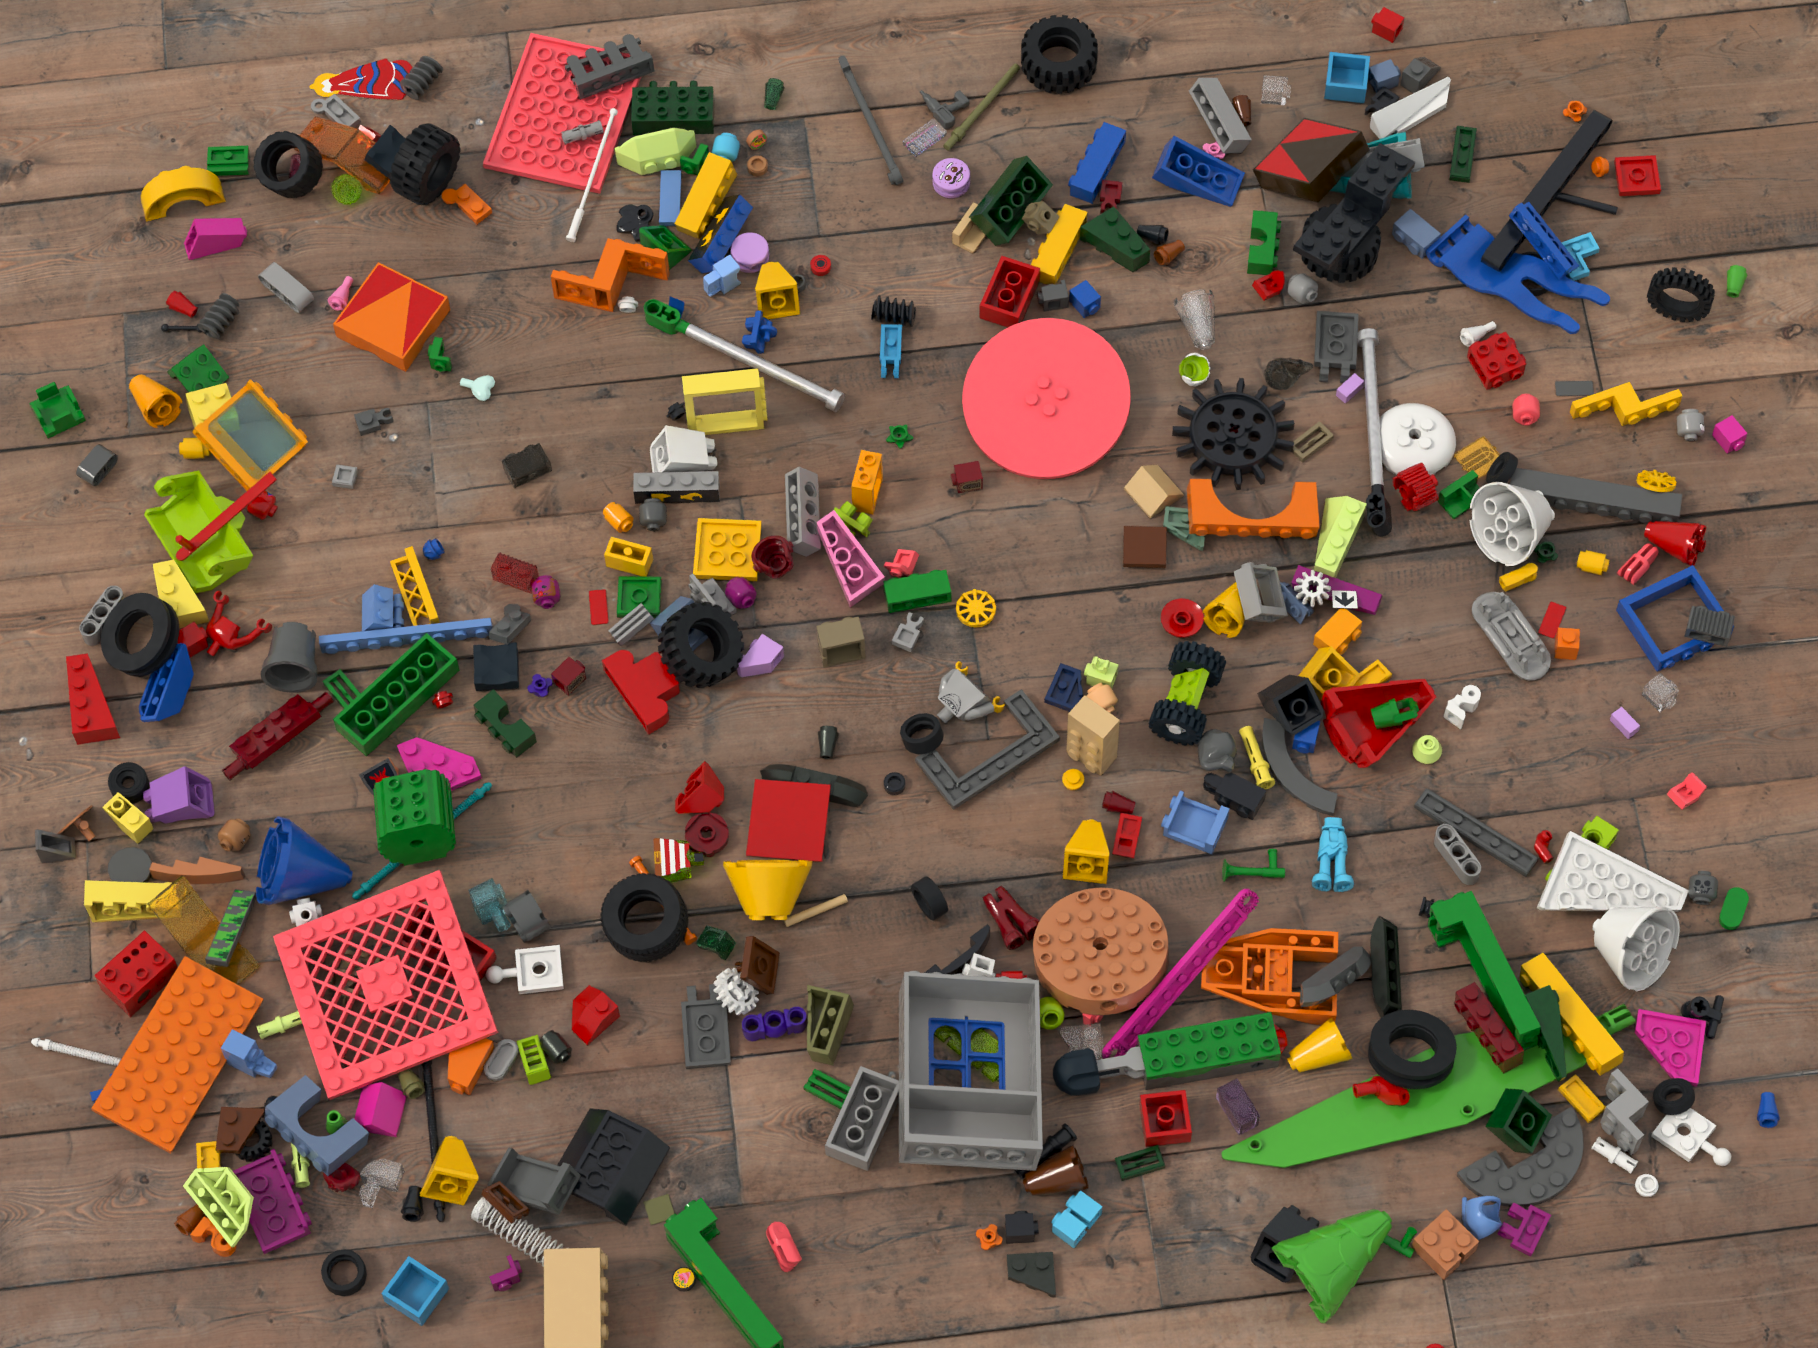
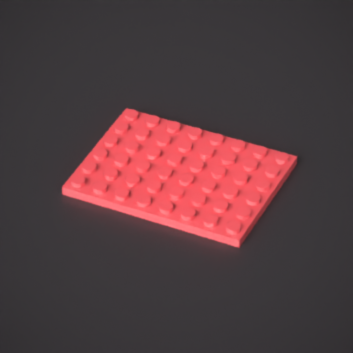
[483,33,641,194]

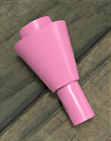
[328,276,353,310]

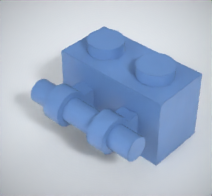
[362,584,404,631]

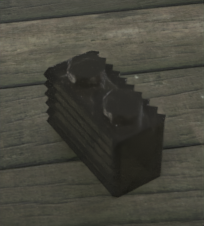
[502,443,552,488]

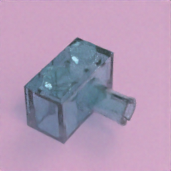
[468,878,511,932]

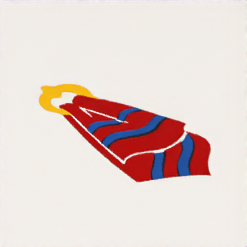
[309,58,413,100]

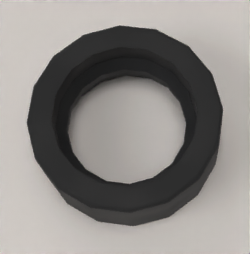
[900,713,944,754]
[911,876,948,921]
[321,1249,367,1296]

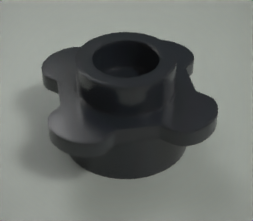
[666,402,686,421]

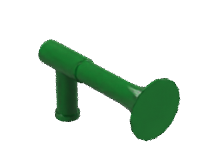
[1222,849,1285,882]
[1383,1227,1417,1258]

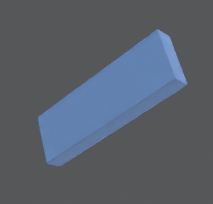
[659,170,682,226]

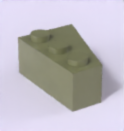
[807,985,854,1066]

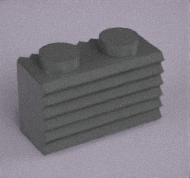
[1684,606,1735,647]

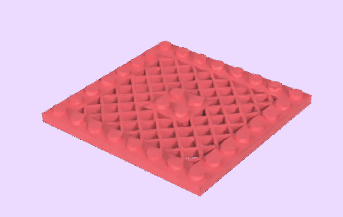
[273,870,499,1100]

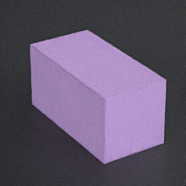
[1336,373,1364,404]
[1610,707,1640,739]

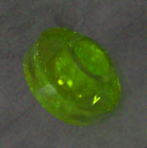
[331,174,362,205]

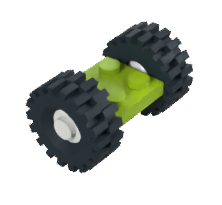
[1148,641,1226,746]

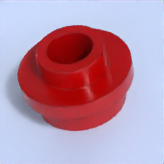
[432,691,453,709]

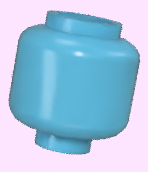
[711,133,740,162]

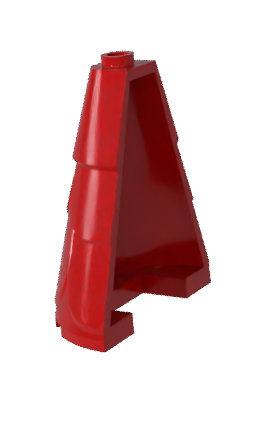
[1321,679,1436,768]

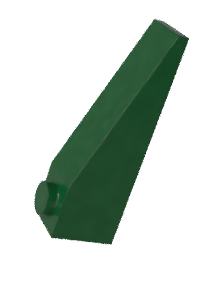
[1525,985,1567,1082]

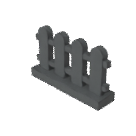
[564,34,655,100]

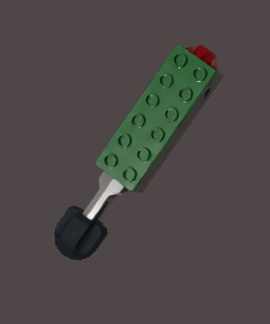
[1053,1012,1287,1096]

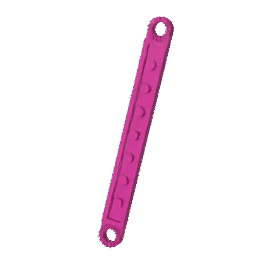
[1102,889,1259,1059]

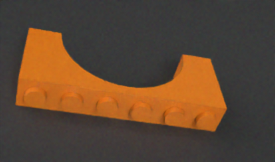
[1187,479,1319,539]

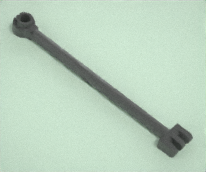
[838,56,904,185]

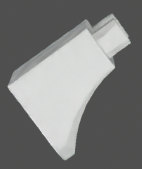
[650,425,717,473]

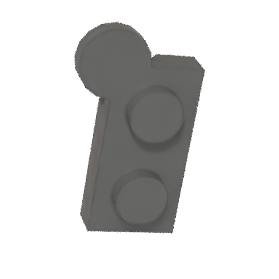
[489,604,531,645]

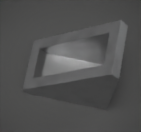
[35,829,75,863]

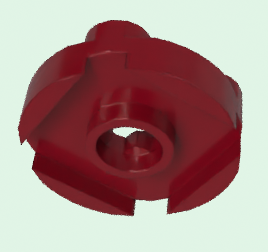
[685,812,729,857]

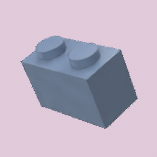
[1392,209,1441,259]

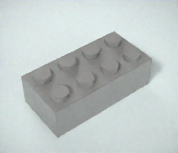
[825,1066,899,1171]

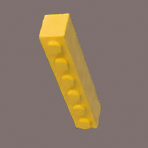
[1519,953,1624,1076]

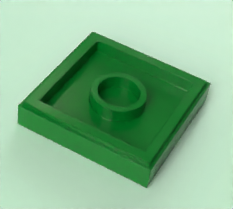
[617,576,662,618]

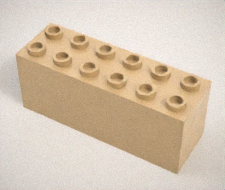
[544,1248,609,1348]

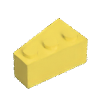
[153,559,209,629]

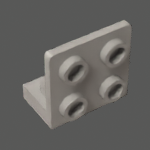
[688,573,737,615]

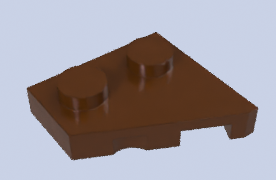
[215,1107,265,1154]

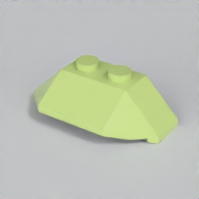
[615,128,696,175]
[183,1167,254,1247]

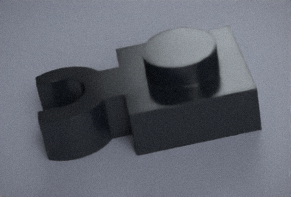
[1365,86,1400,115]

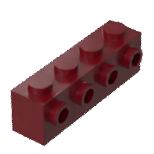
[1454,982,1524,1074]

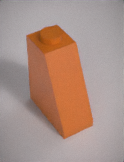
[447,1024,495,1095]

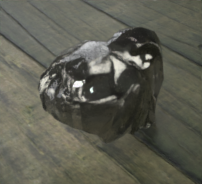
[1264,357,1313,390]

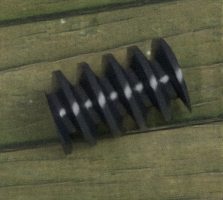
[871,295,916,327]

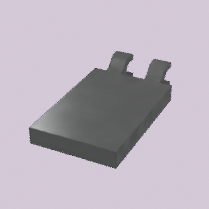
[1314,311,1359,383]
[681,984,731,1069]

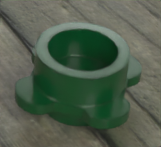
[1534,542,1558,564]

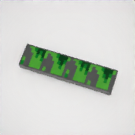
[205,889,256,967]

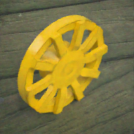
[1636,470,1677,492]
[956,589,996,628]

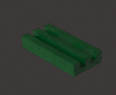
[1114,1145,1165,1181]

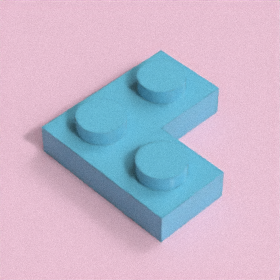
[1561,232,1600,281]

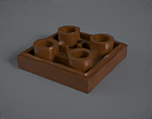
[1123,526,1167,568]

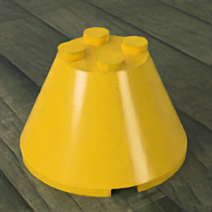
[723,860,812,920]

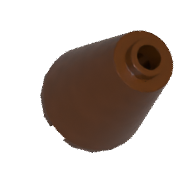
[1023,1145,1089,1196]

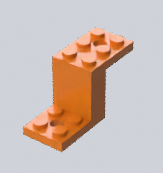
[551,238,670,312]

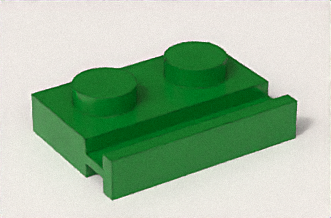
[207,145,250,176]

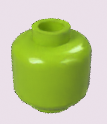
[1039,997,1065,1030]

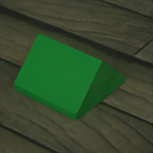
[639,225,692,270]

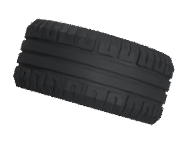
[600,873,689,962]

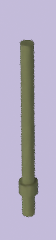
[943,63,1020,151]

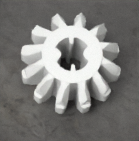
[1294,570,1331,607]

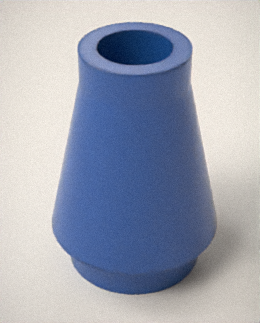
[1757,1092,1780,1128]

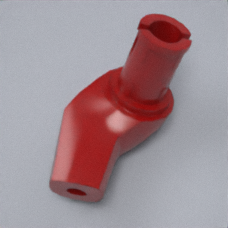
[1352,1076,1410,1106]

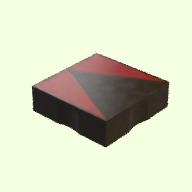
[1253,118,1370,202]

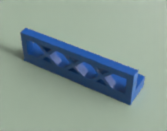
[1509,202,1579,280]

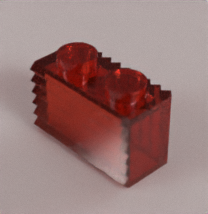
[491,552,539,594]

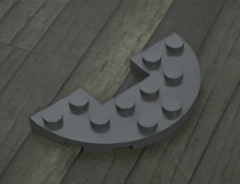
[1457,1106,1584,1207]

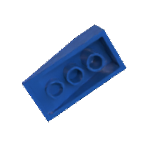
[1152,136,1245,207]

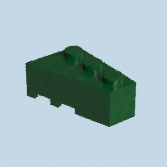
[1080,207,1150,272]

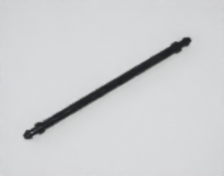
[421,1060,446,1222]

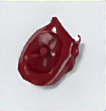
[323,1163,361,1192]

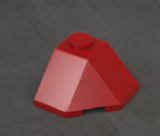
[675,761,724,814]
[572,985,620,1046]

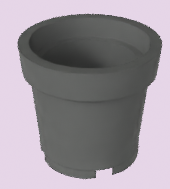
[261,622,317,693]

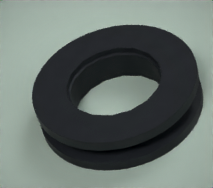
[101,593,179,677]
[1368,1010,1457,1089]

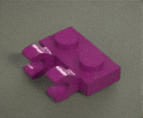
[1497,1203,1551,1257]

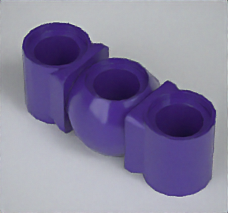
[742,1007,807,1041]

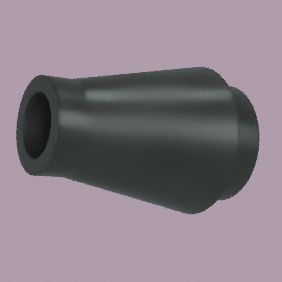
[818,726,839,759]

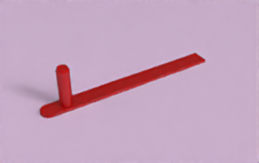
[175,472,277,561]

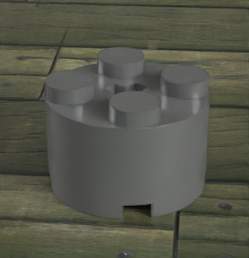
[502,890,551,943]

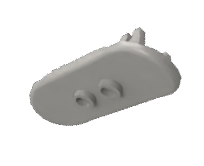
[1472,592,1551,681]

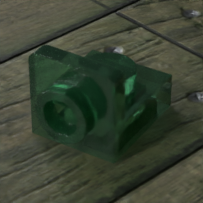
[696,925,736,960]

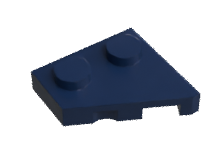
[1044,663,1083,712]

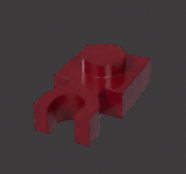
[1100,180,1123,214]

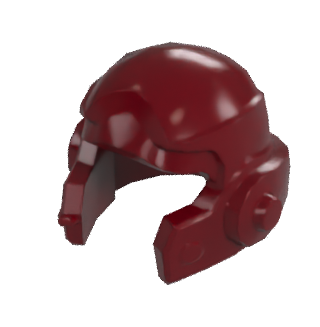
[751,535,794,579]

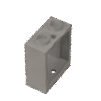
[1234,562,1288,623]

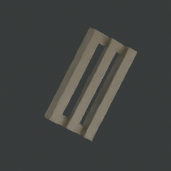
[1293,421,1334,463]

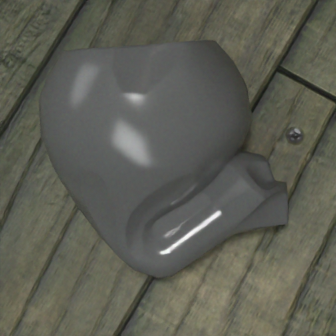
[1198,729,1237,773]

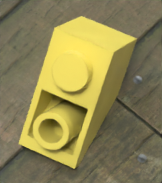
[102,792,153,844]

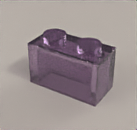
[1216,1078,1260,1135]

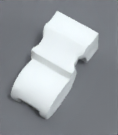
[1443,685,1481,729]

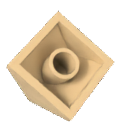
[1124,465,1184,519]

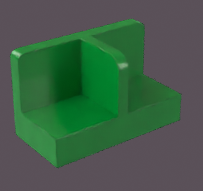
[1438,470,1480,519]

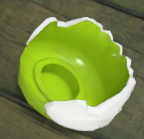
[1179,353,1210,387]

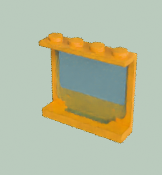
[192,379,308,491]

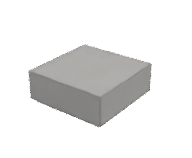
[332,464,358,489]

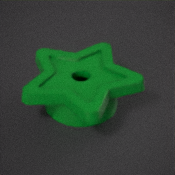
[886,424,913,449]

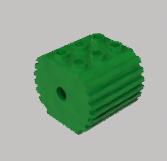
[373,769,456,866]

